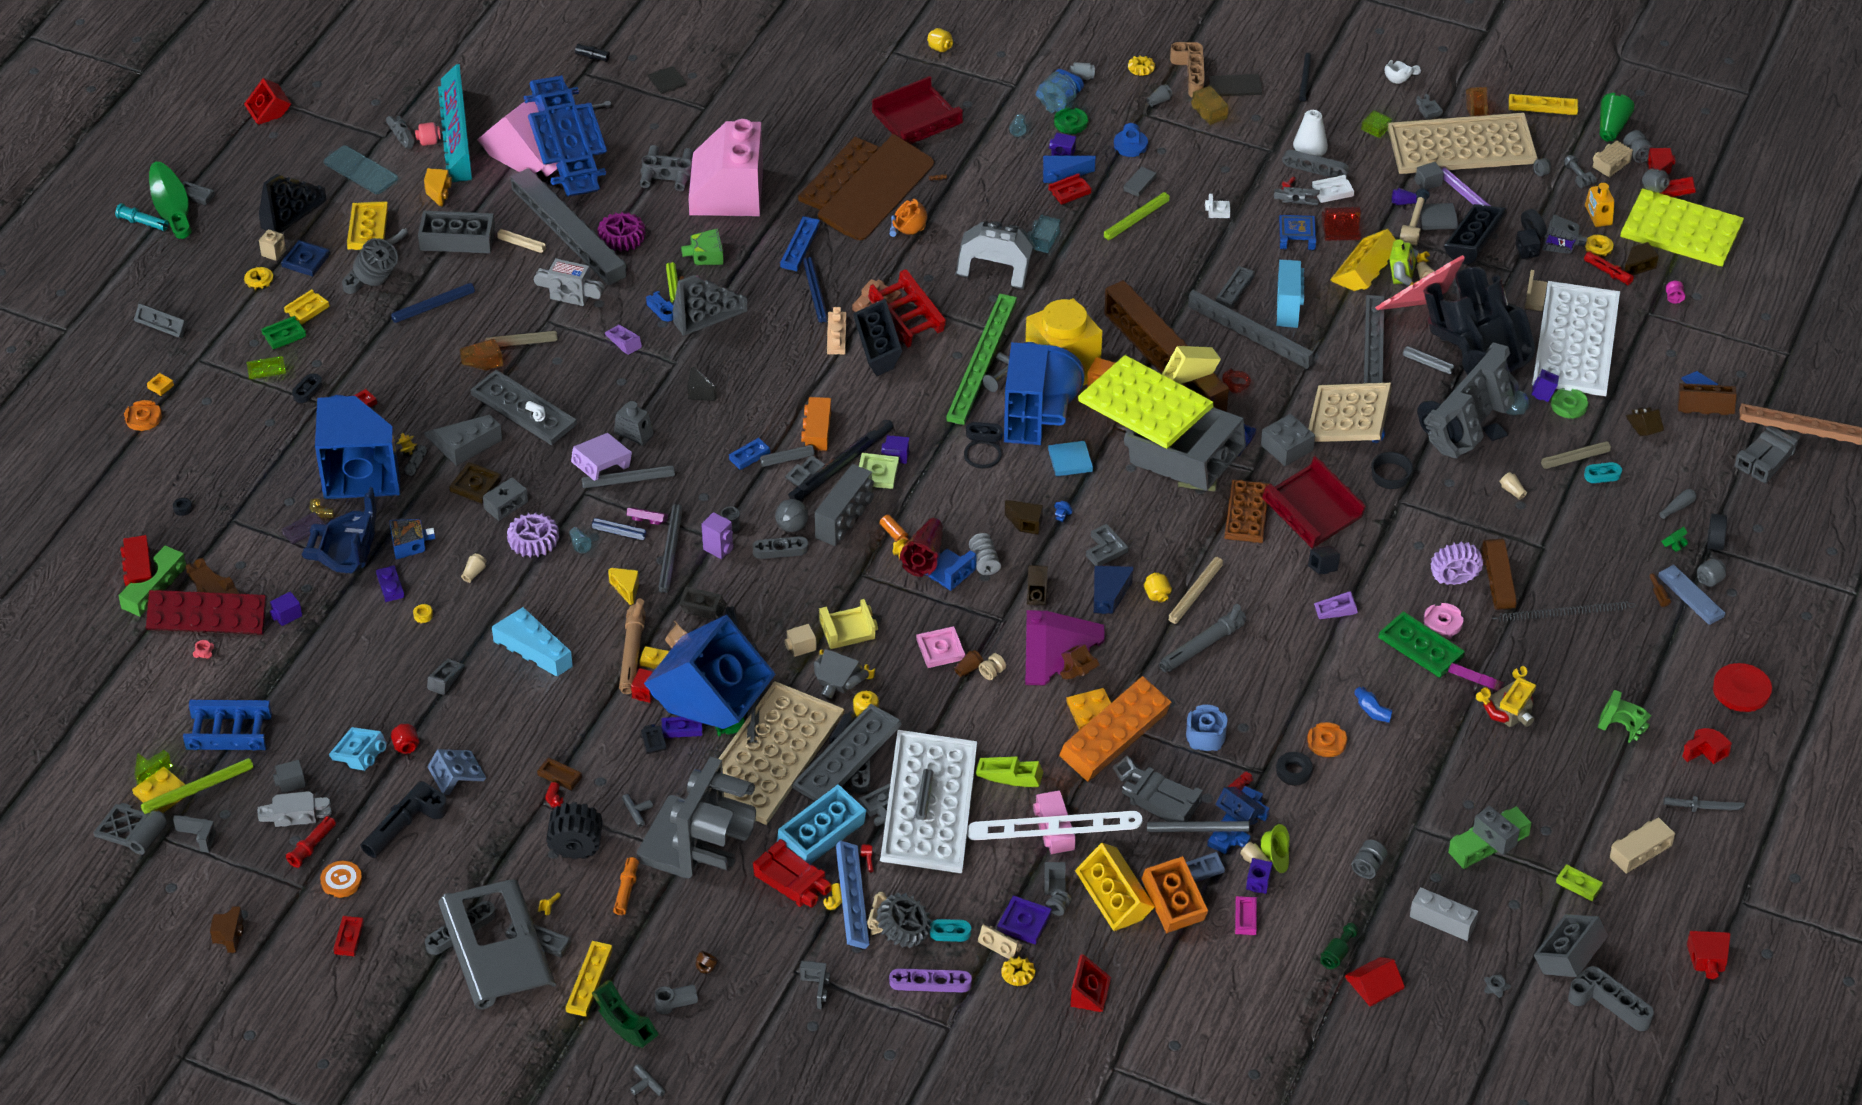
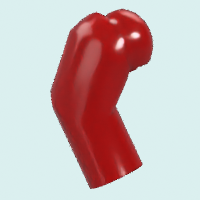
[545,782,564,808]

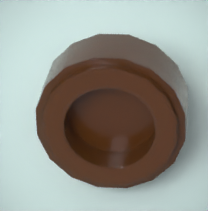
[696,951,718,974]

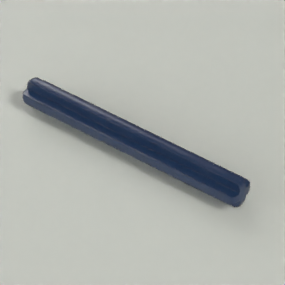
[804,257,828,323]
[391,283,475,323]

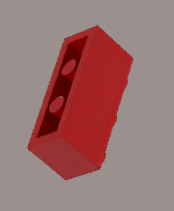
[120,535,152,586]

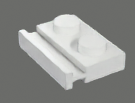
[1312,175,1354,203]

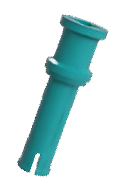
[115,203,169,231]

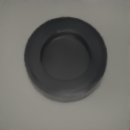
[173,498,193,516]

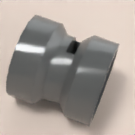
[721,506,740,533]

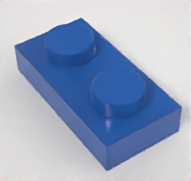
[729,438,770,470]

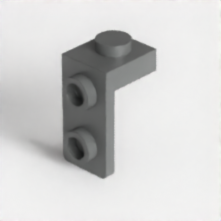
[800,961,830,1009]

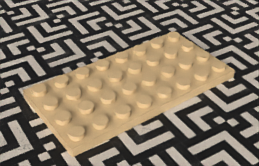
[1388,113,1537,174]
[719,681,844,825]

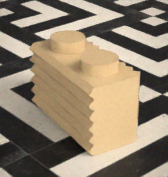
[1593,140,1633,178]

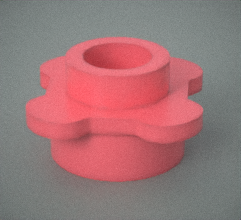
[193,640,214,659]

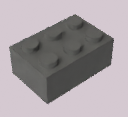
[1534,914,1608,977]

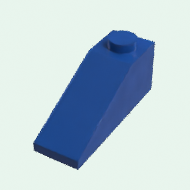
[1043,156,1096,183]

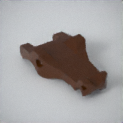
[186,558,239,594]

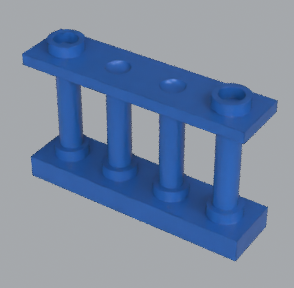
[183,700,272,751]

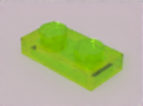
[246,356,286,380]

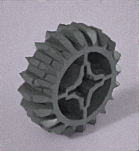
[876,893,932,948]

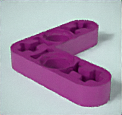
[1448,663,1505,691]

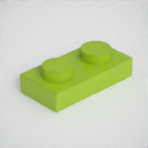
[1556,864,1603,902]

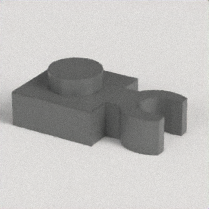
[1416,94,1443,120]

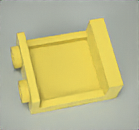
[819,599,878,649]

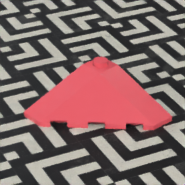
[1375,255,1465,310]

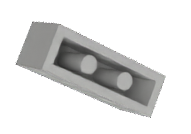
[1410,887,1478,941]

